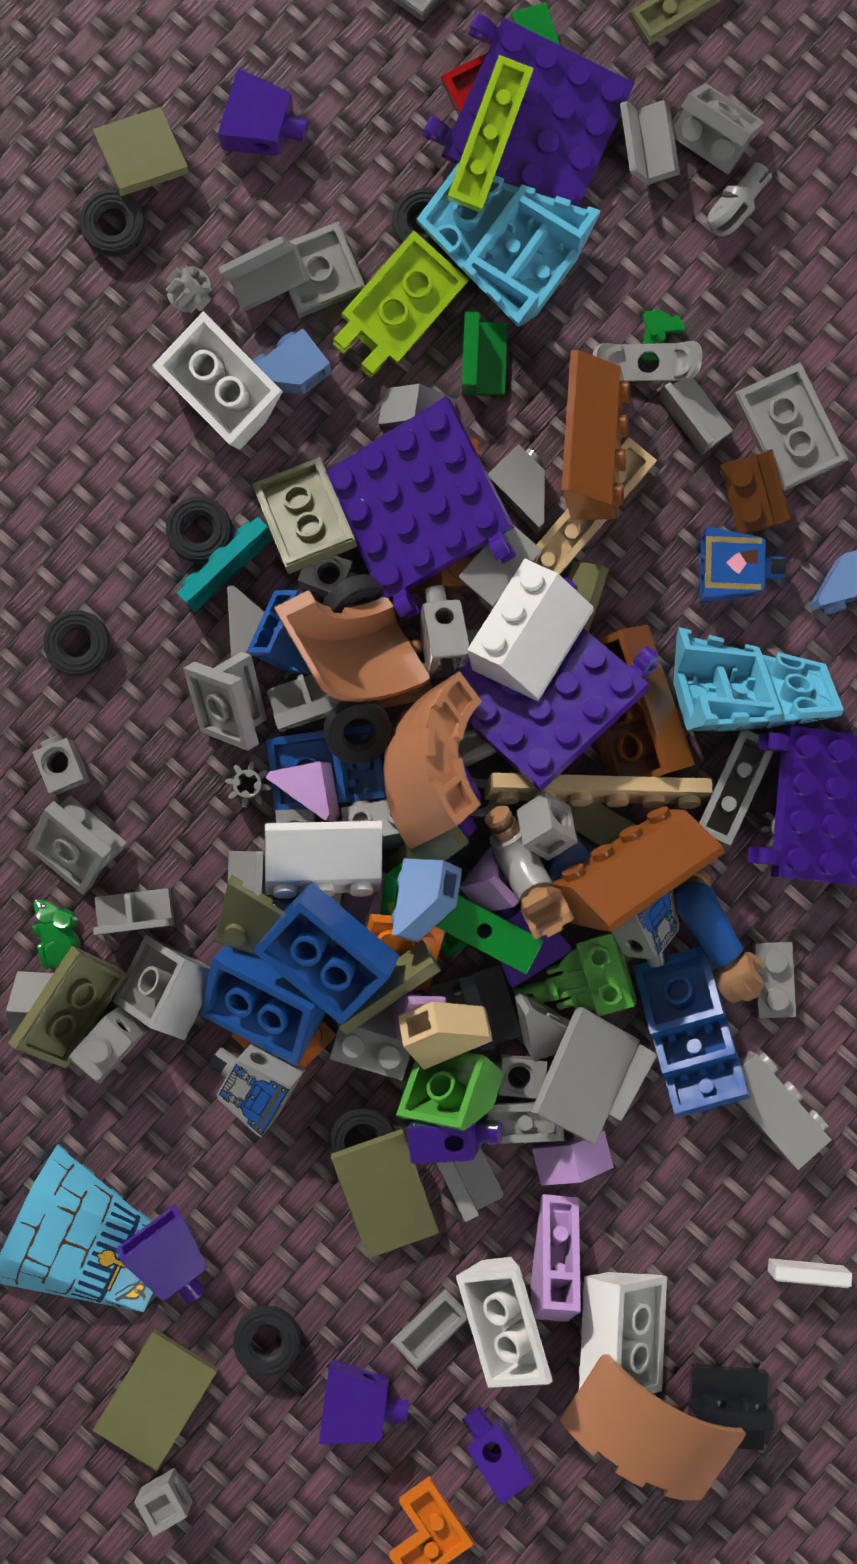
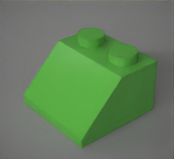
[396,1052,504,1131]

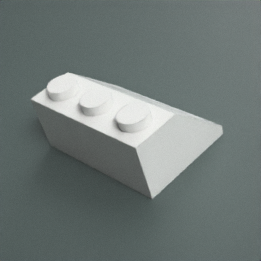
[152,311,283,450]
[467,559,594,701]
[265,821,382,899]
[456,1257,553,1388]
[579,1272,667,1393]

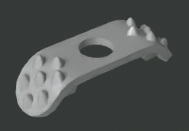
[593,341,702,382]

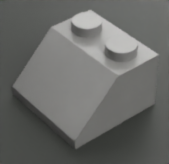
[112,935,210,1040]
[330,1005,410,1081]

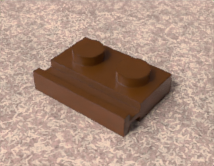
[720,449,792,535]

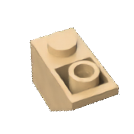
[398,1002,493,1069]

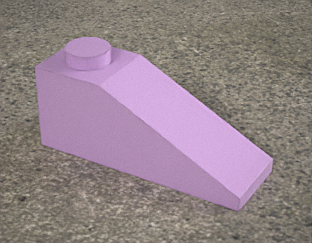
[531,1194,581,1322]

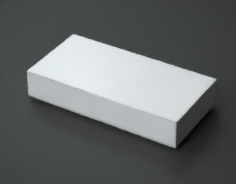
[768,1258,852,1288]

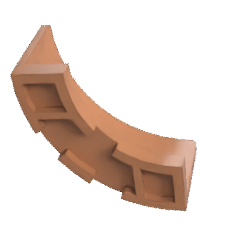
[274,590,430,702]
[383,671,482,849]
[559,1354,746,1501]

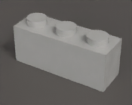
[699,730,774,850]
[736,1050,831,1170]

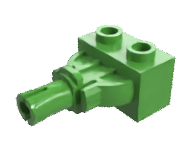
[514,932,638,1016]

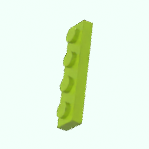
[447,55,534,213]

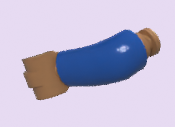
[674,870,765,1003]

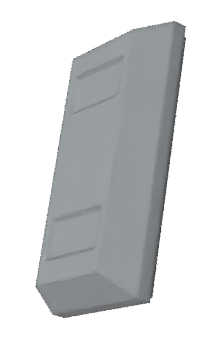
[391,1288,468,1369]

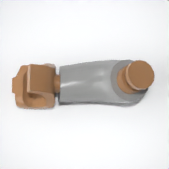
[484,805,574,940]

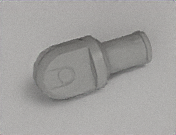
[707,162,772,237]

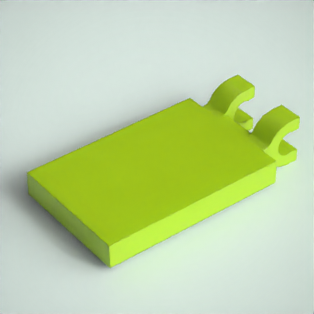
[333,231,469,379]

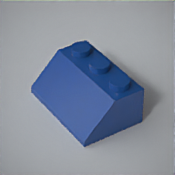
[253,882,399,1025]
[200,946,326,1066]

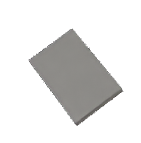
[733,362,848,491]
[531,1007,640,1144]

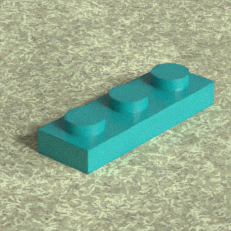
[177,517,274,612]

